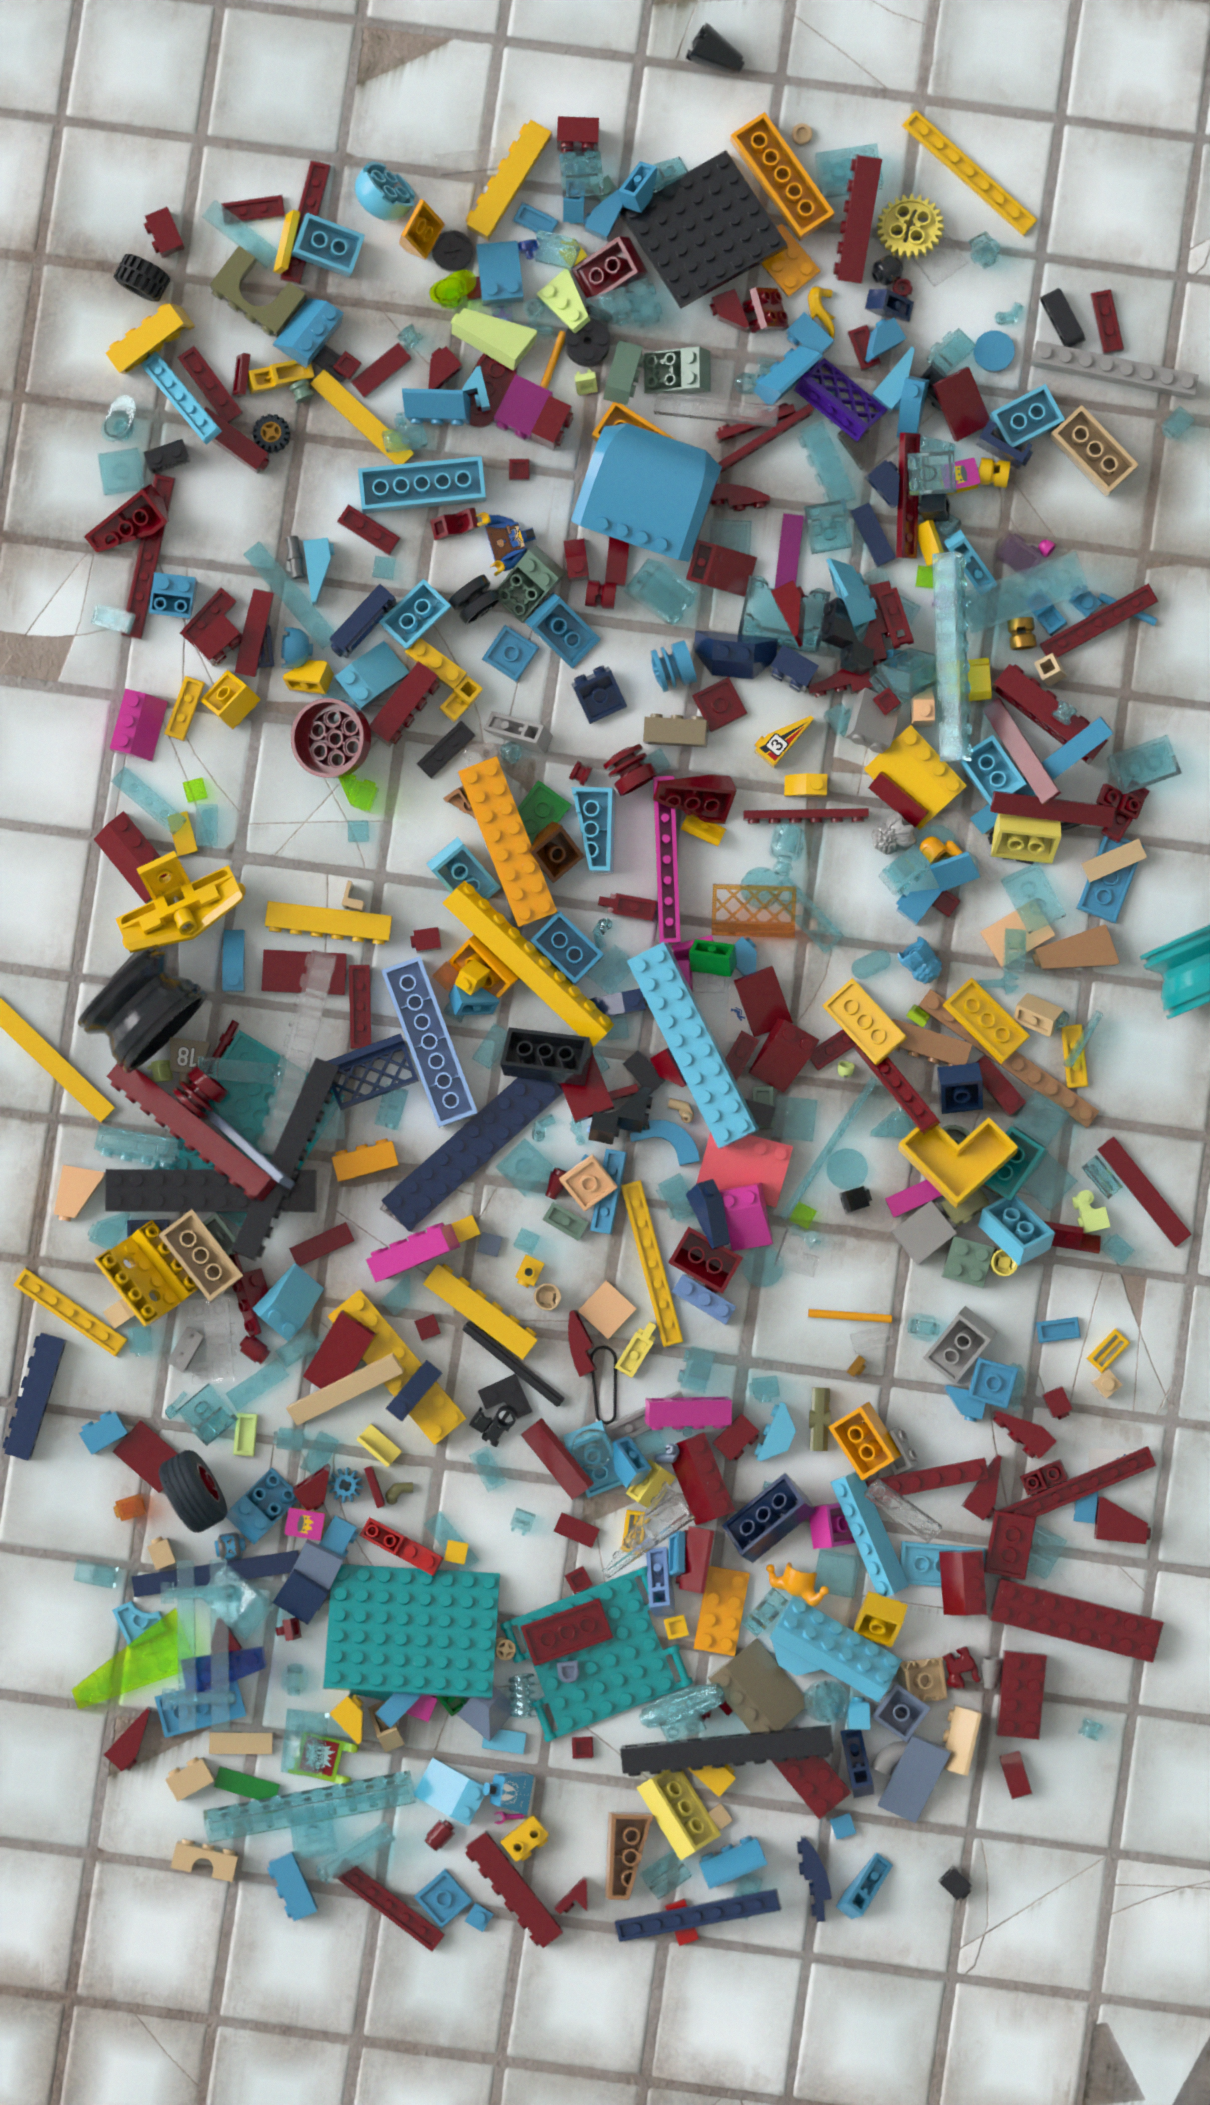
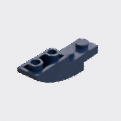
[797,1835,832,1922]

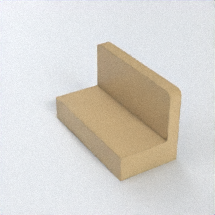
[341,881,366,912]
[1013,993,1064,1037]

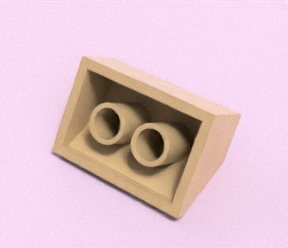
[942,1705,982,1776]

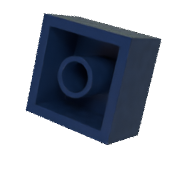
[769,645,819,693]
[937,1062,983,1114]

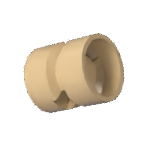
[534,1283,561,1310]

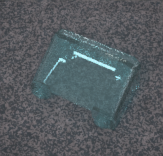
[738,576,831,653]

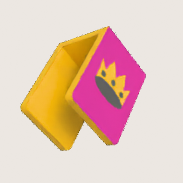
[937,458,980,495]
[285,1507,327,1541]

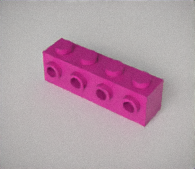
[645,1396,732,1430]

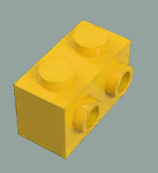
[500,1814,549,1862]

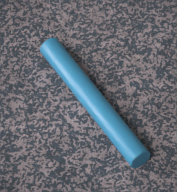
[1098,593,1157,626]

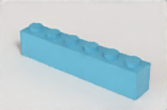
[830,1471,909,1597]

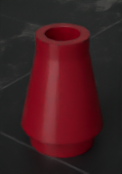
[545,1167,567,1200]

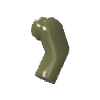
[385,1482,413,1505]

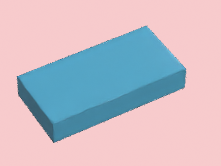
[482,1729,526,1754]

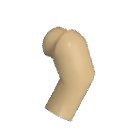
[668,1098,694,1123]

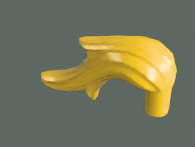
[807,286,835,339]

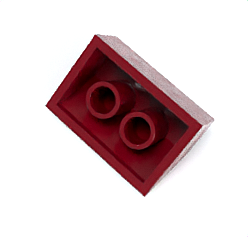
[668,1226,743,1294]
[675,1526,714,1594]
[939,1549,987,1616]

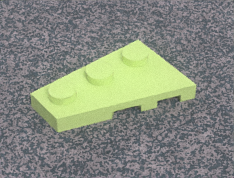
[536,268,590,333]

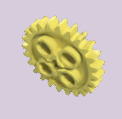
[877,193,944,260]

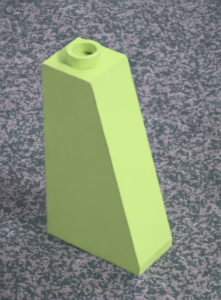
[451,308,537,371]

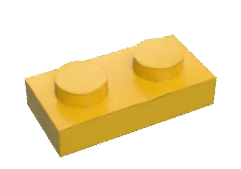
[681,814,726,846]

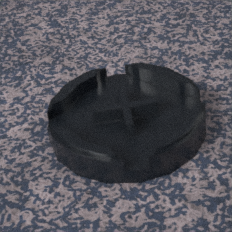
[432,230,473,272]

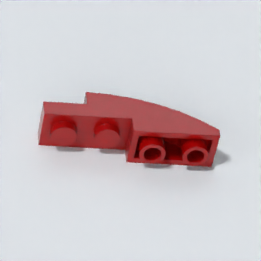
[359,1517,444,1576]

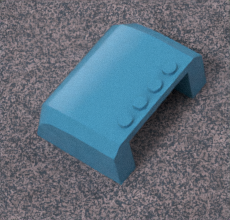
[571,423,722,562]

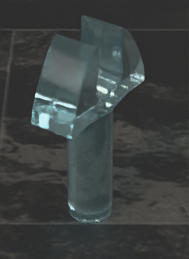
[979,971,1019,995]

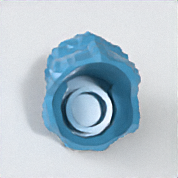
[897,936,942,984]

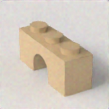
[170,1838,239,1882]

